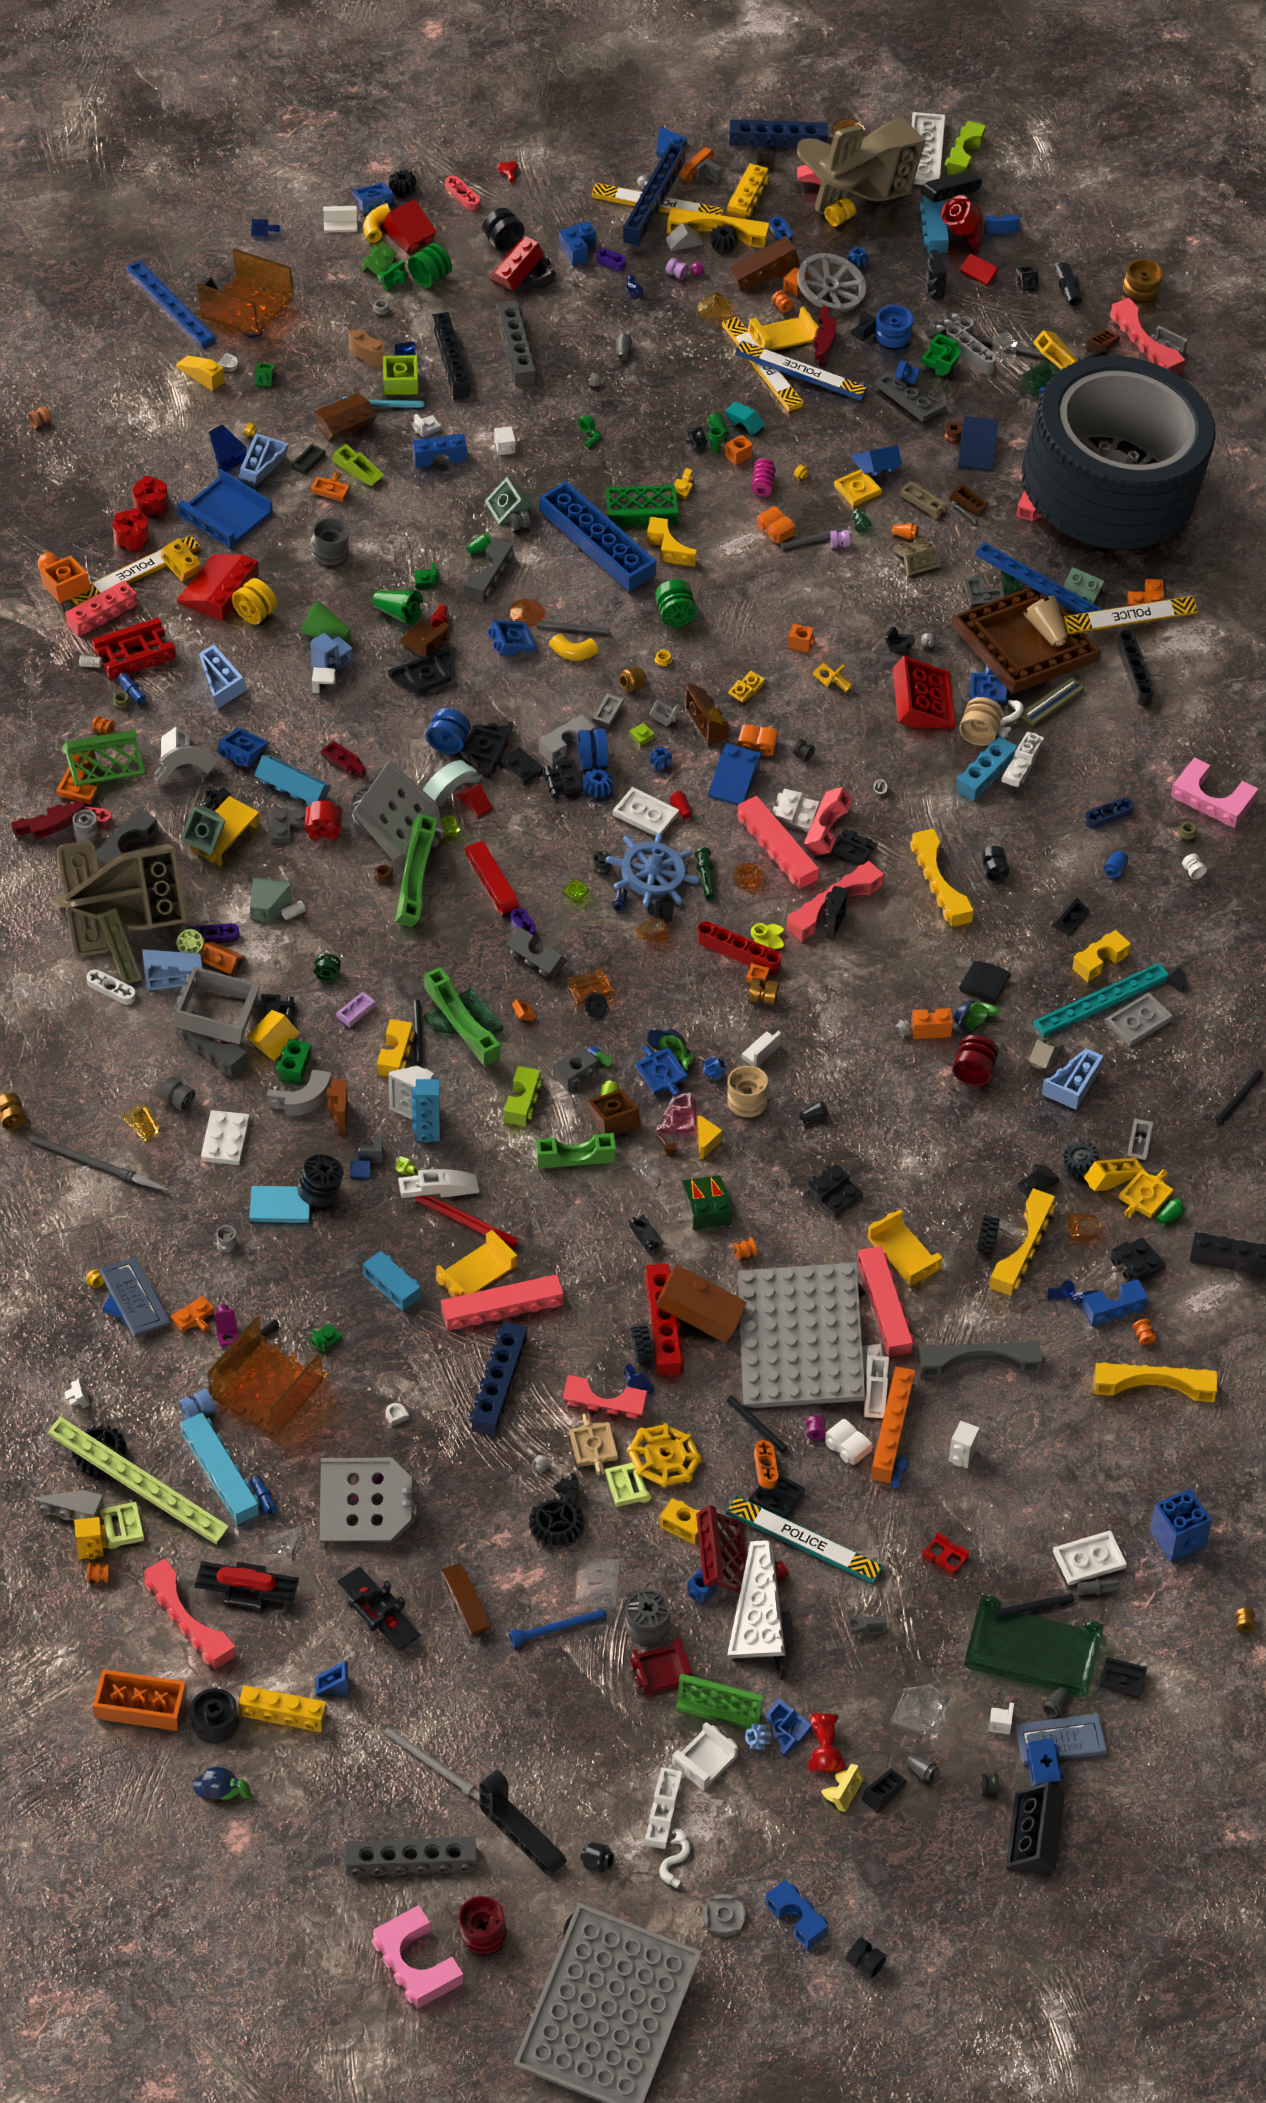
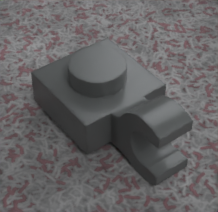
[849,1615,887,1635]

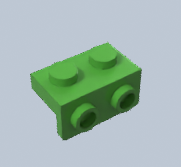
[361,241,398,275]

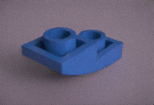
[984,214,1020,233]

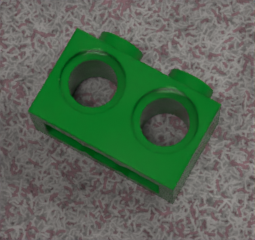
[276,1039,312,1085]

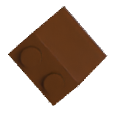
[587,1089,640,1136]

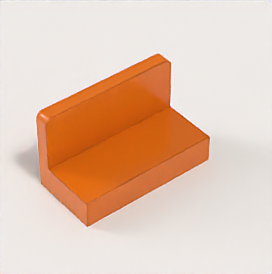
[200,942,245,975]

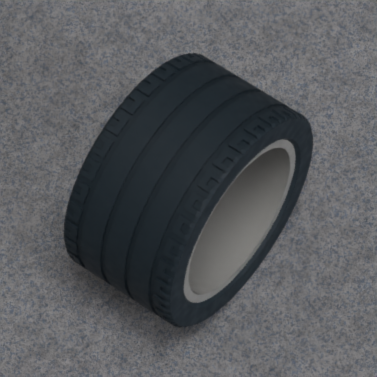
[1021,356,1216,549]

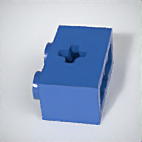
[1025,1738,1063,1787]

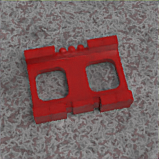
[922,1532,970,1576]

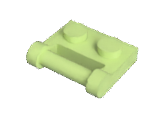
[605,1463,652,1507]
[100,1502,144,1549]

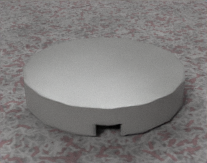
[702,1894,746,1937]

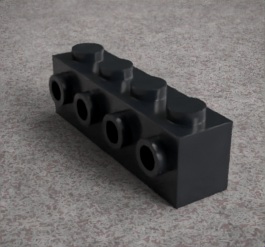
[1189,1232,1266,1276]

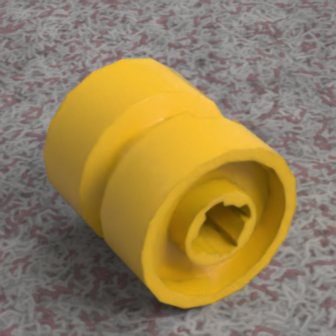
[824,197,856,227]

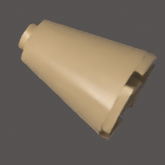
[1024,595,1068,647]

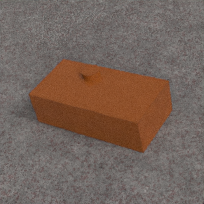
[655,1264,747,1343]

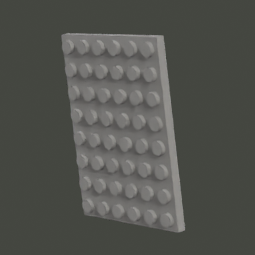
[738,1262,865,1409]
[513,1902,702,2103]

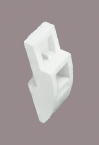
[1001,732,1044,787]
[398,1169,479,1198]

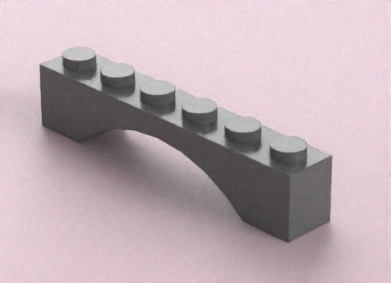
[918,1340,1042,1378]

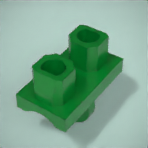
[377,260,409,291]

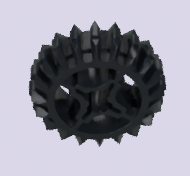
[71,1424,127,1476]
[529,1495,584,1549]

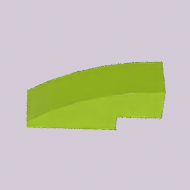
[331,444,384,486]

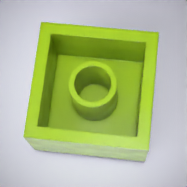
[383,355,418,395]

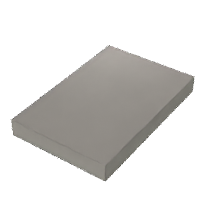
[1105,992,1174,1047]

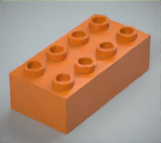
[93,1669,187,1731]

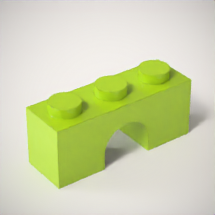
[504,1066,543,1127]

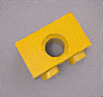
[659,1498,701,1545]

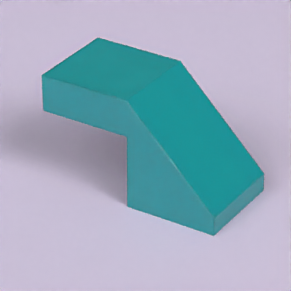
[724,402,765,436]

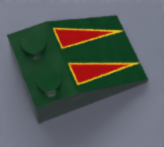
[682,1175,732,1230]

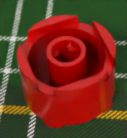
[941,196,980,235]
[132,476,168,518]
[112,508,149,550]
[304,800,343,840]

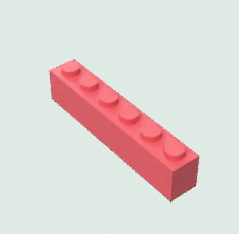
[737,796,819,889]
[857,1246,915,1358]
[441,1274,563,1331]

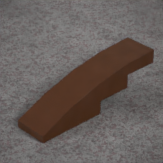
[441,1563,491,1636]

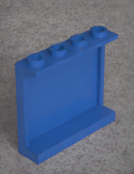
[177,469,273,549]

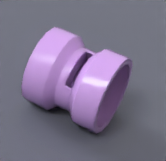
[666,258,689,280]
[830,530,850,548]

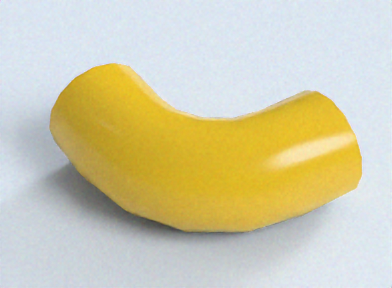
[363,203,391,243]
[549,633,599,661]

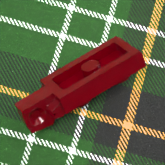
[320,740,366,779]

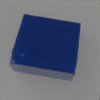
[394,341,416,356]

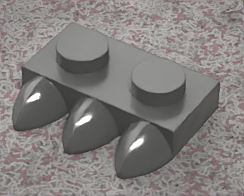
[924,311,961,337]

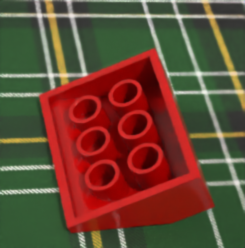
[177,554,259,621]
[892,655,956,728]

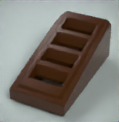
[1086,328,1120,353]
[949,483,989,515]

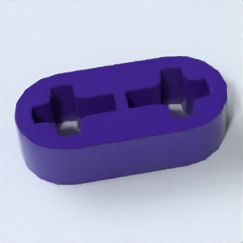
[596,249,626,271]
[510,908,536,936]

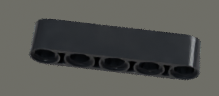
[921,171,982,203]
[1117,630,1154,706]

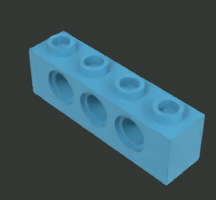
[956,736,1017,801]

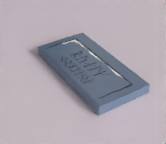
[99,1257,170,1337]
[1014,1714,1107,1765]

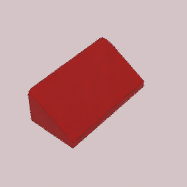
[960,254,998,285]

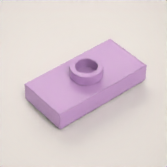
[336,992,376,1028]

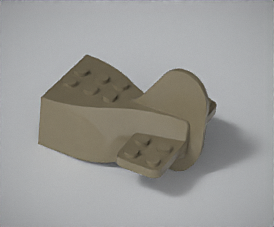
[797,118,926,214]
[50,841,186,957]

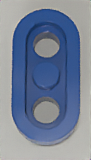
[769,217,792,241]

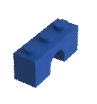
[412,434,467,467]
[1082,1279,1148,1326]
[765,1879,828,1950]

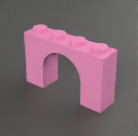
[1171,757,1258,828]
[372,1905,463,2009]

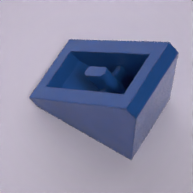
[316,1661,349,1696]

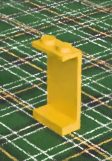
[748,306,819,351]
[190,796,260,866]
[868,1209,943,1287]
[436,1230,517,1298]

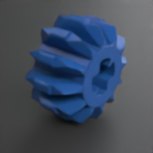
[583,767,614,798]

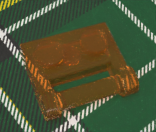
[565,968,613,1005]

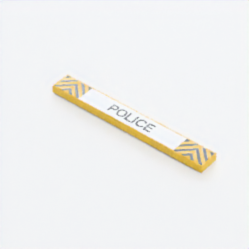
[591,183,723,215]
[722,317,804,412]
[71,535,200,606]
[1062,596,1198,635]

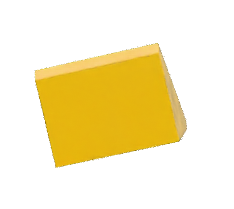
[246,1010,300,1062]

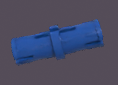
[117,673,146,704]
[249,1475,277,1516]

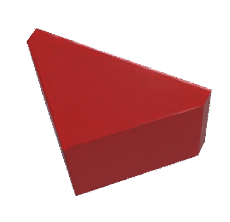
[455,784,492,818]

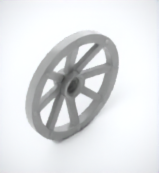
[797,253,866,312]

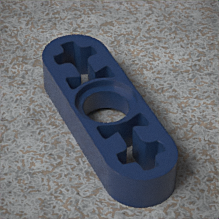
[1084,798,1134,829]

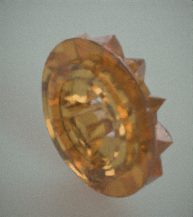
[733,863,763,889]

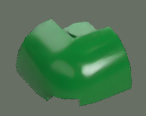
[921,333,961,376]

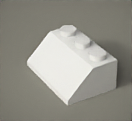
[388,1066,434,1119]

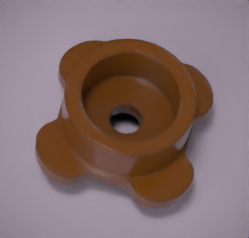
[374,865,393,882]

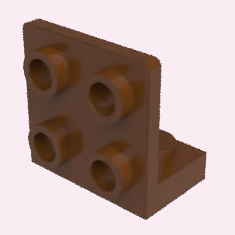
[400,620,450,657]

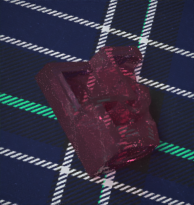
[656,1092,697,1134]

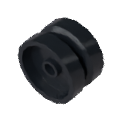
[482,208,525,251]
[190,1688,239,1744]

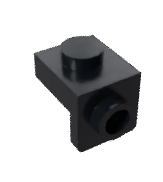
[885,627,916,652]

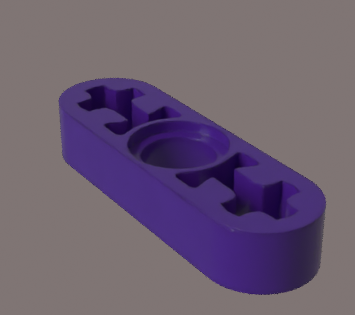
[186,923,240,943]

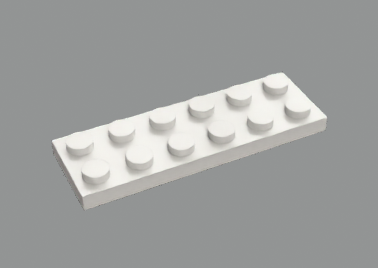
[911,112,945,185]

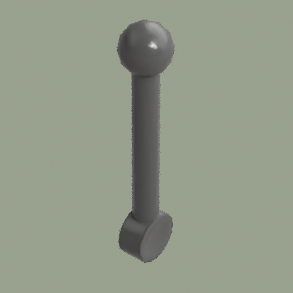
[951,501,978,524]

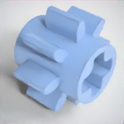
[745,1724,771,1750]

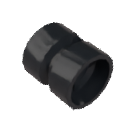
[981,846,1010,881]
[846,1937,887,1979]

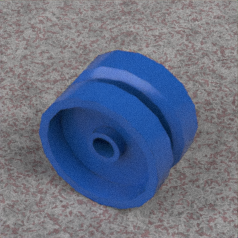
[875,305,914,348]
[425,708,471,754]
[578,728,608,770]

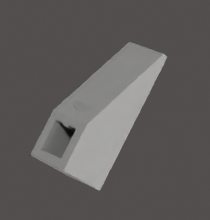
[35,1490,104,1520]

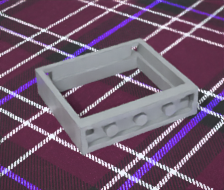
[171,967,260,1045]

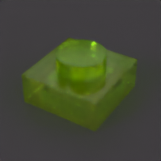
[441,815,459,838]
[562,878,589,903]

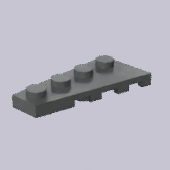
[875,374,947,422]

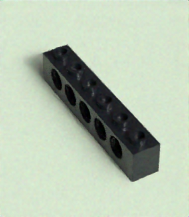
[432,312,470,400]

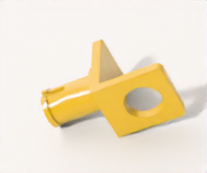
[813,663,853,693]

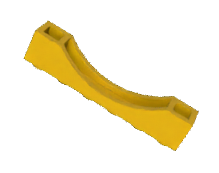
[667,208,769,248]
[1033,330,1078,370]
[910,828,974,927]
[989,1189,1056,1296]
[1094,1362,1217,1402]

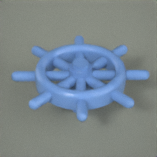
[606,833,700,907]

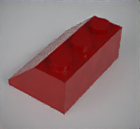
[489,236,544,291]

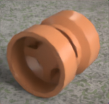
[27,405,51,428]

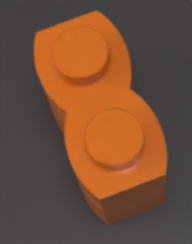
[757,506,796,544]
[738,725,778,756]

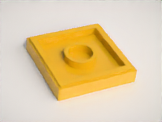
[834,469,882,507]

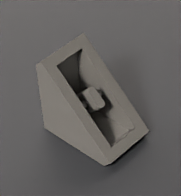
[666,222,703,252]
[1127,1118,1153,1160]

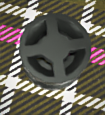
[793,739,815,762]
[593,851,611,875]
[980,1773,999,1795]

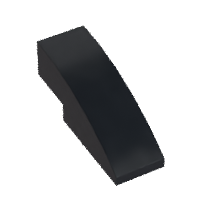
[773,1611,793,1680]

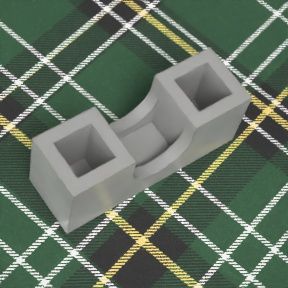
[539,714,595,765]

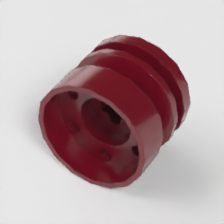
[952,1035,999,1086]
[458,1896,507,1955]

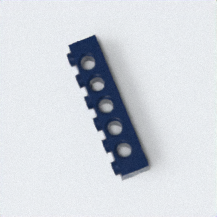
[729,119,828,147]
[469,1322,527,1436]

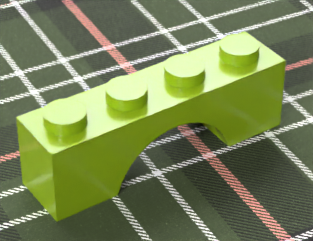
[945,121,986,175]

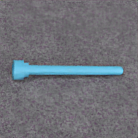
[342,397,425,408]

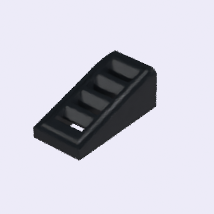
[862,1768,907,1812]

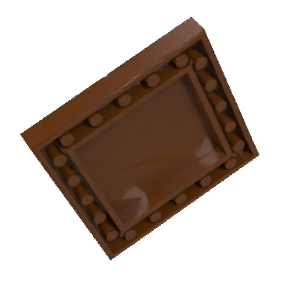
[951,587,1101,694]

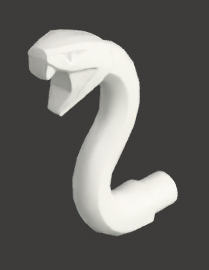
[997,700,1024,739]
[659,1828,691,1889]

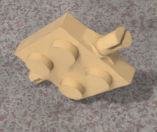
[569,1413,618,1475]

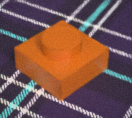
[746,963,770,983]
[511,999,536,1022]

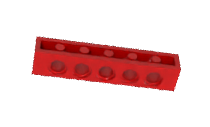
[645,1263,685,1376]

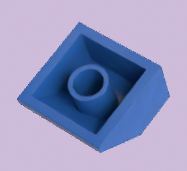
[851,445,902,476]

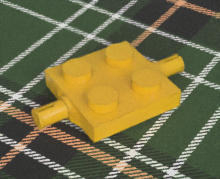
[1119,1169,1174,1219]

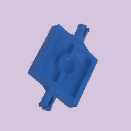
[970,665,1007,705]
[635,1044,687,1097]

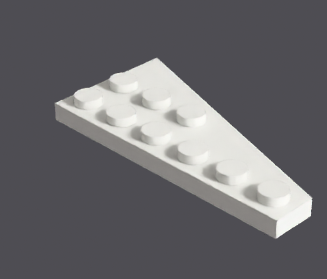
[727,1541,785,1659]

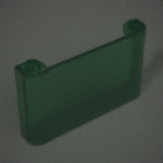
[964,1595,1104,1697]

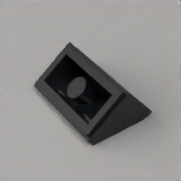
[1051,897,1090,935]

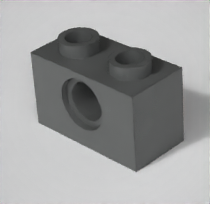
[553,1046,598,1091]

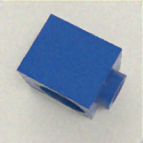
[687,1567,719,1604]

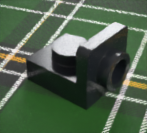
[1016,266,1039,290]
[647,899,674,922]

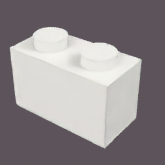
[949,1420,979,1468]

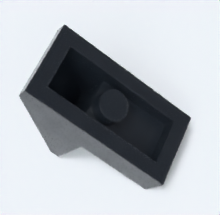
[1017,1164,1059,1198]

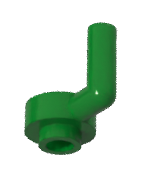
[578,415,602,448]

